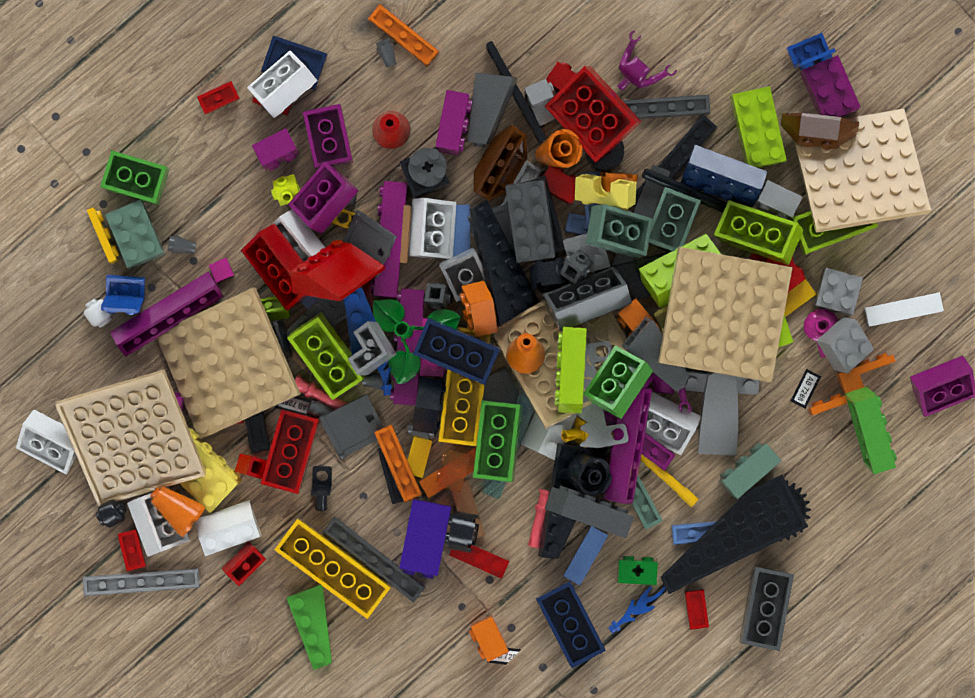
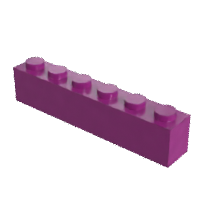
[370,181,408,299]
[110,271,224,357]
[390,289,425,406]
[604,387,652,504]

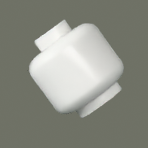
[84,298,112,328]

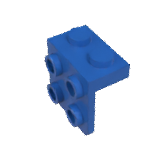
[786,33,836,70]
[101,275,145,315]

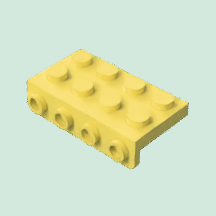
[179,428,242,513]

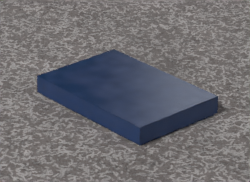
[261,35,328,90]

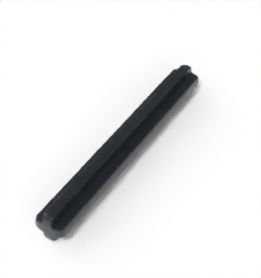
[642,168,727,213]

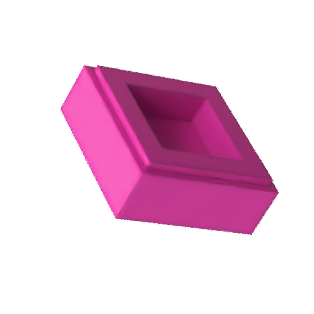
[209,258,234,283]

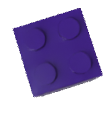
[399,499,452,579]

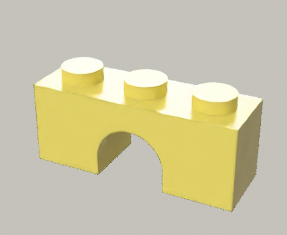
[575,174,637,210]

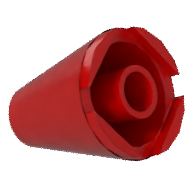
[372,111,410,149]

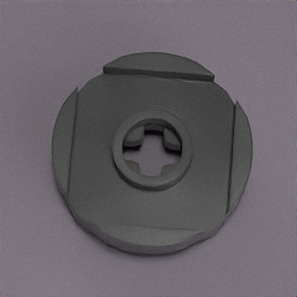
[408,148,447,187]

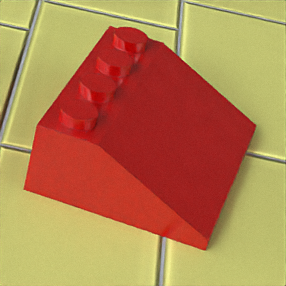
[544,66,642,162]
[290,240,385,301]

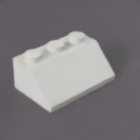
[247,51,317,118]
[408,198,456,259]
[273,209,325,262]
[645,392,701,455]
[16,410,77,475]
[520,412,577,460]
[127,487,190,557]
[195,500,262,556]

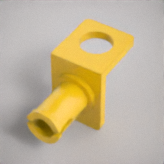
[561,417,589,448]

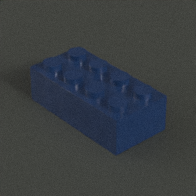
[680,145,768,208]
[413,318,501,385]
[536,580,606,669]

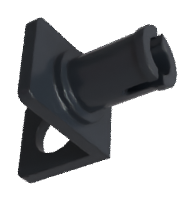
[311,466,332,511]

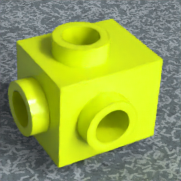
[271,174,300,206]

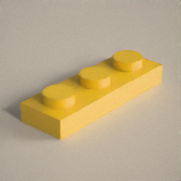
[87,207,120,264]

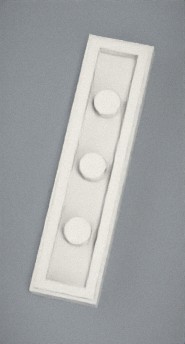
[864,292,944,327]

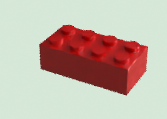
[241,223,308,311]
[260,409,320,494]

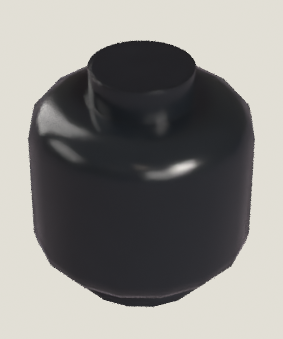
[96,499,126,528]

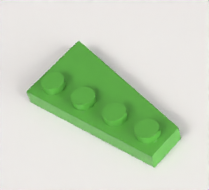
[287,584,332,670]

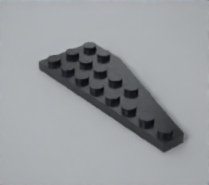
[661,474,808,594]

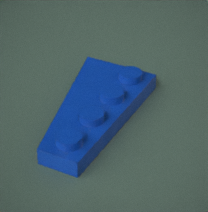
[344,286,376,355]

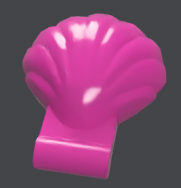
[804,309,839,358]

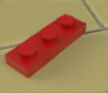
[449,545,510,579]

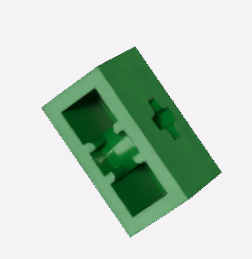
[617,556,658,585]

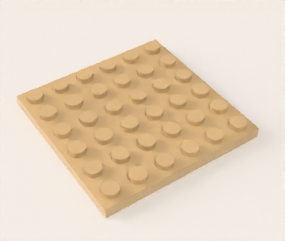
[794,109,931,233]
[658,247,792,382]
[157,288,300,439]
[492,300,631,430]
[55,369,206,507]

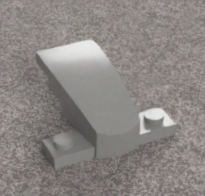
[685,370,759,455]

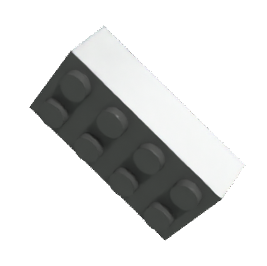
[505,179,557,263]
[543,266,632,331]
[544,486,634,538]
[739,566,794,651]

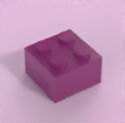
[252,128,300,171]

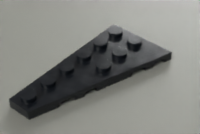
[470,200,539,327]
[538,443,610,559]

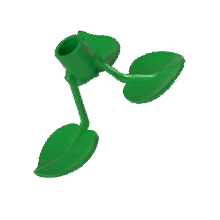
[373,300,461,384]

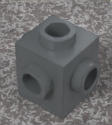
[560,250,593,285]
[424,283,453,311]

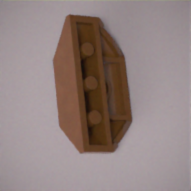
[781,113,859,150]
[473,125,527,201]

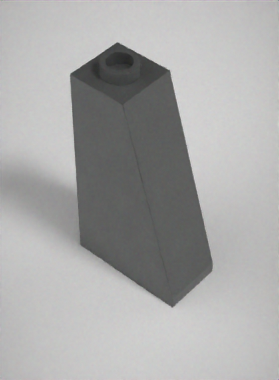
[468,73,517,147]
[622,316,690,392]

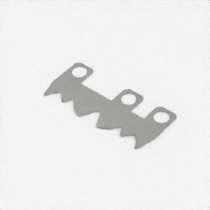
[576,341,628,448]

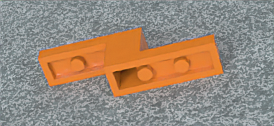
[808,352,896,416]

